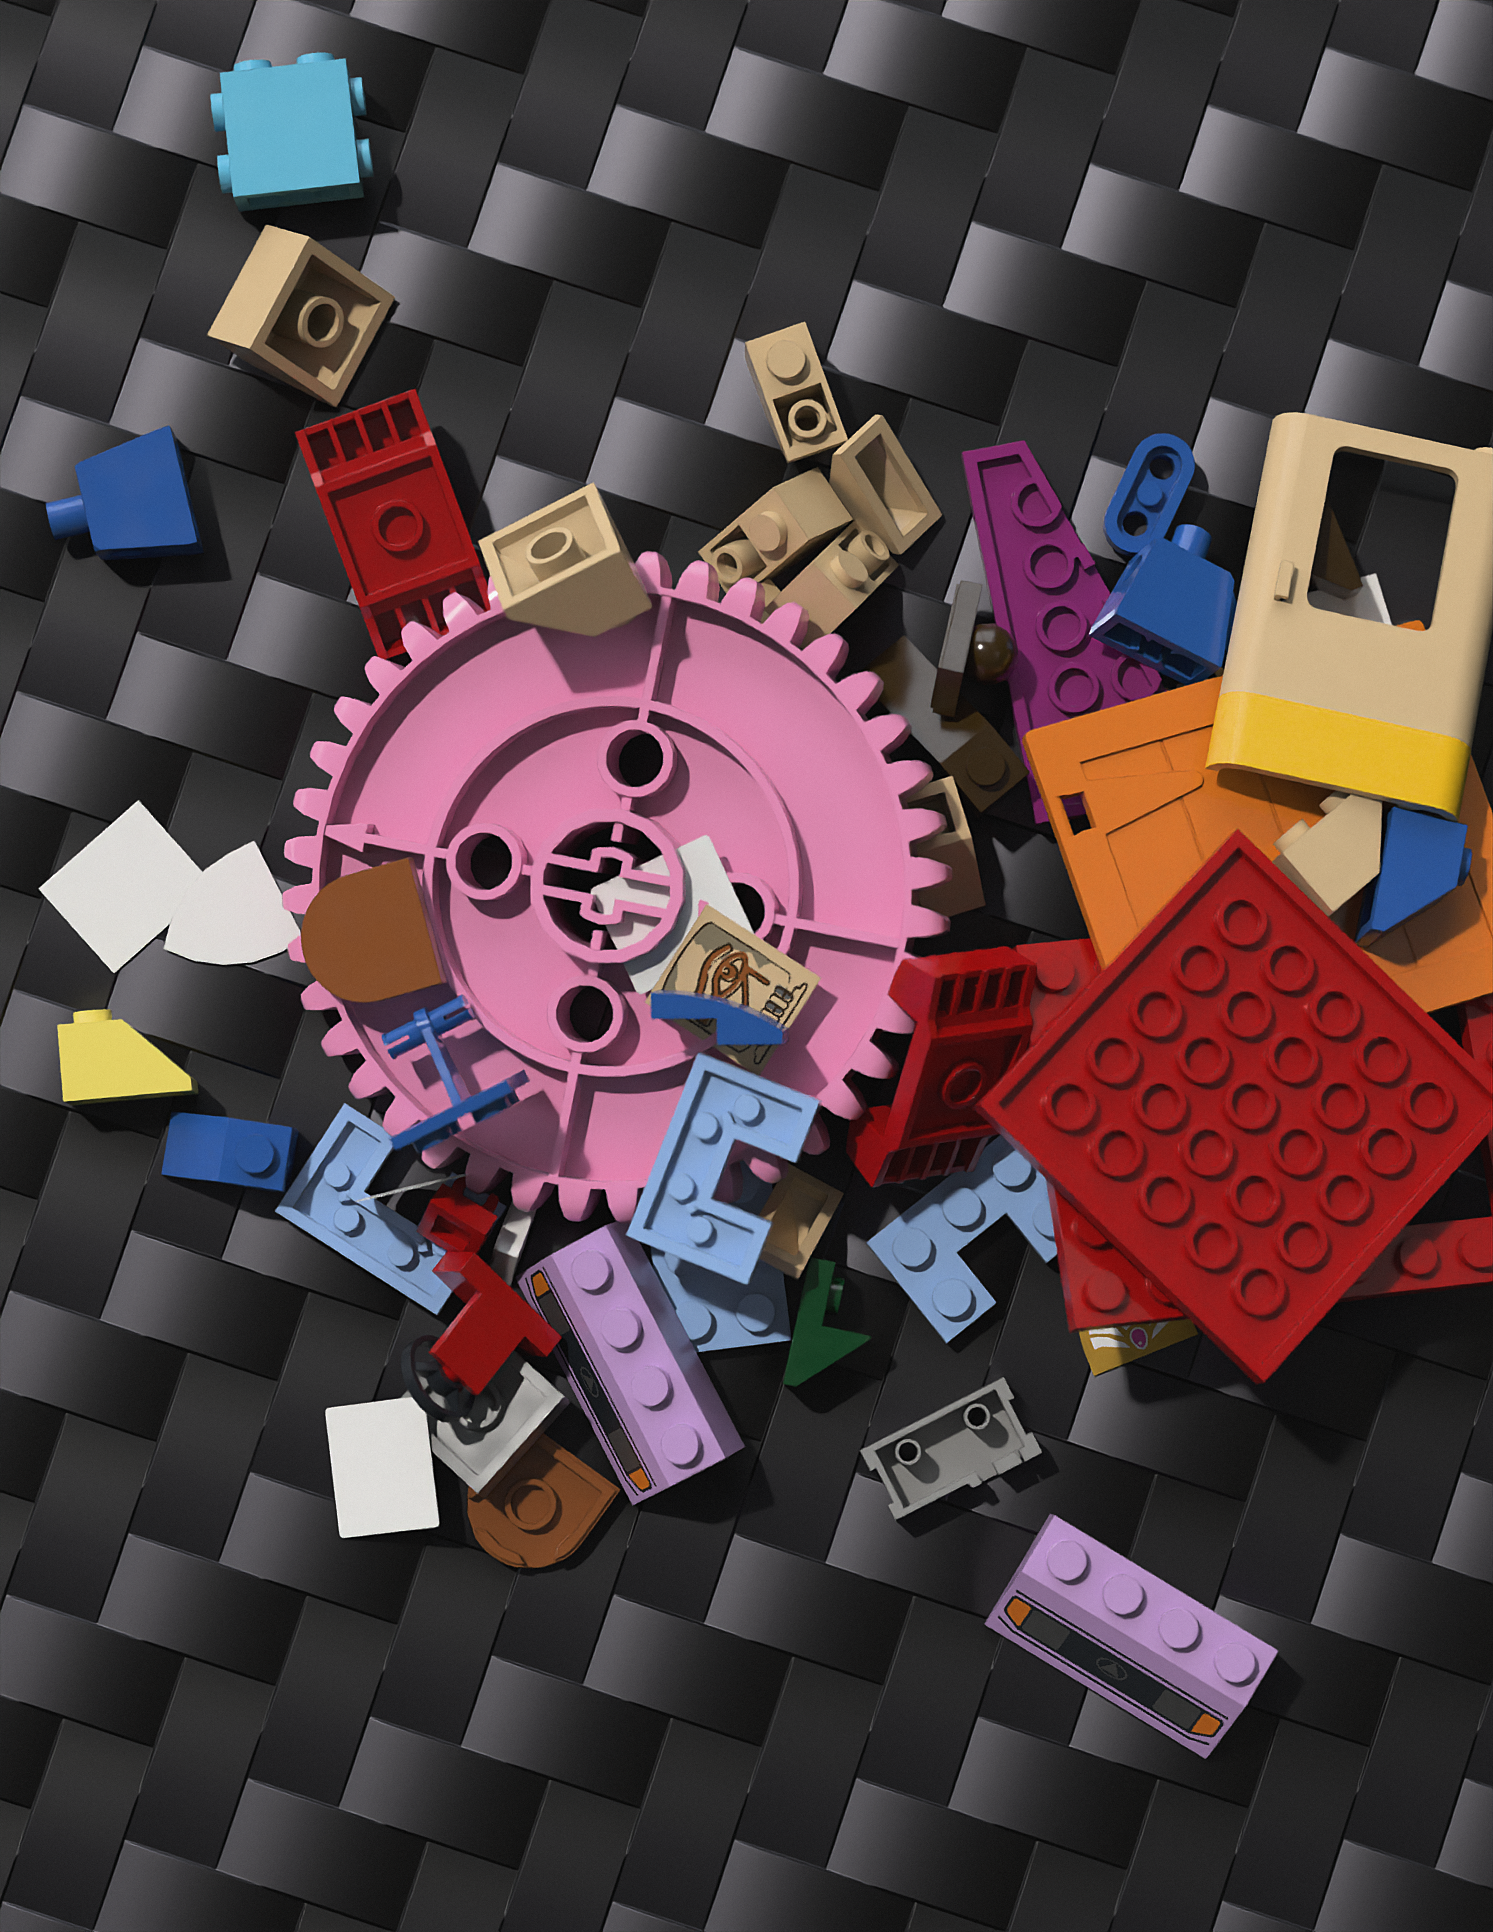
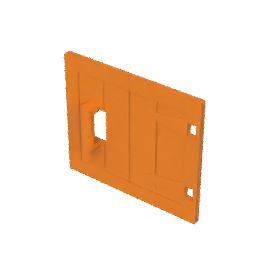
[1022,620,1493,1014]

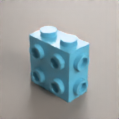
[211,52,373,211]

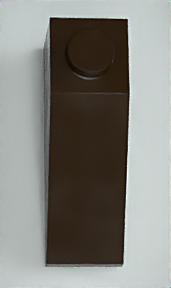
[857,636,1030,822]

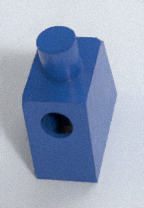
[46,426,204,560]
[1089,524,1235,686]

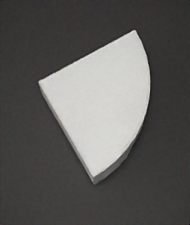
[489,1201,536,1286]

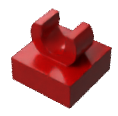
[416,1176,499,1255]

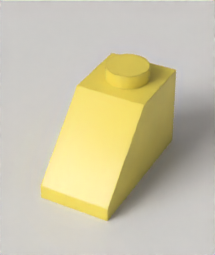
[57,1009,198,1105]

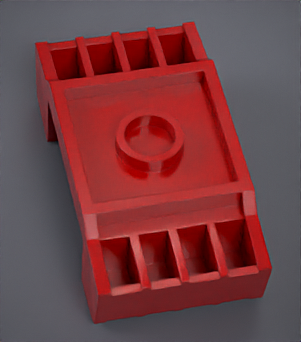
[295,389,491,659]
[846,946,1038,1188]

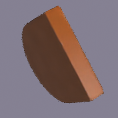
[301,857,447,1003]
[467,1433,621,1569]

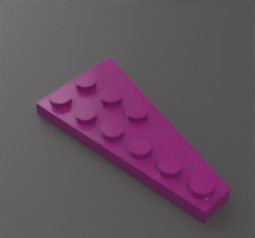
[961,440,1166,826]

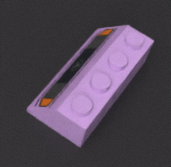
[515,1221,745,1505]
[985,1514,1278,1759]

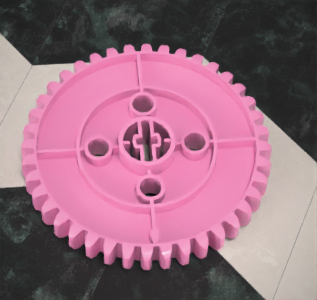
[282,551,953,1224]

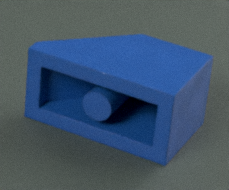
[1354,807,1472,948]
[161,1112,299,1194]

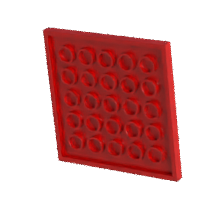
[973,829,1493,1384]

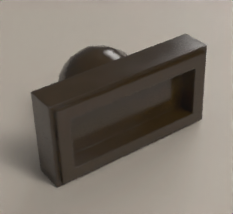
[930,580,1019,717]

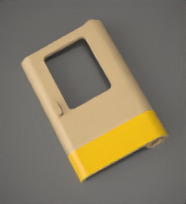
[1205,412,1493,823]

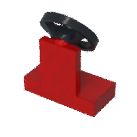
[401,1252,562,1423]

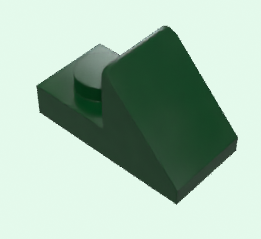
[783,1257,872,1387]

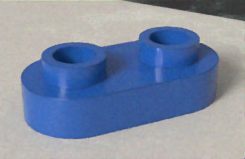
[1103,433,1195,557]

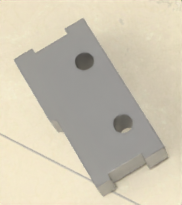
[859,1377,1042,1520]

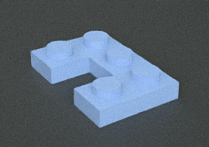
[626,1052,822,1285]
[275,1103,508,1315]
[866,1135,1057,1343]

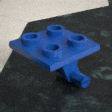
[381,994,530,1153]

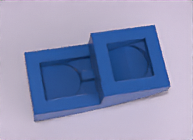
[651,990,789,1045]

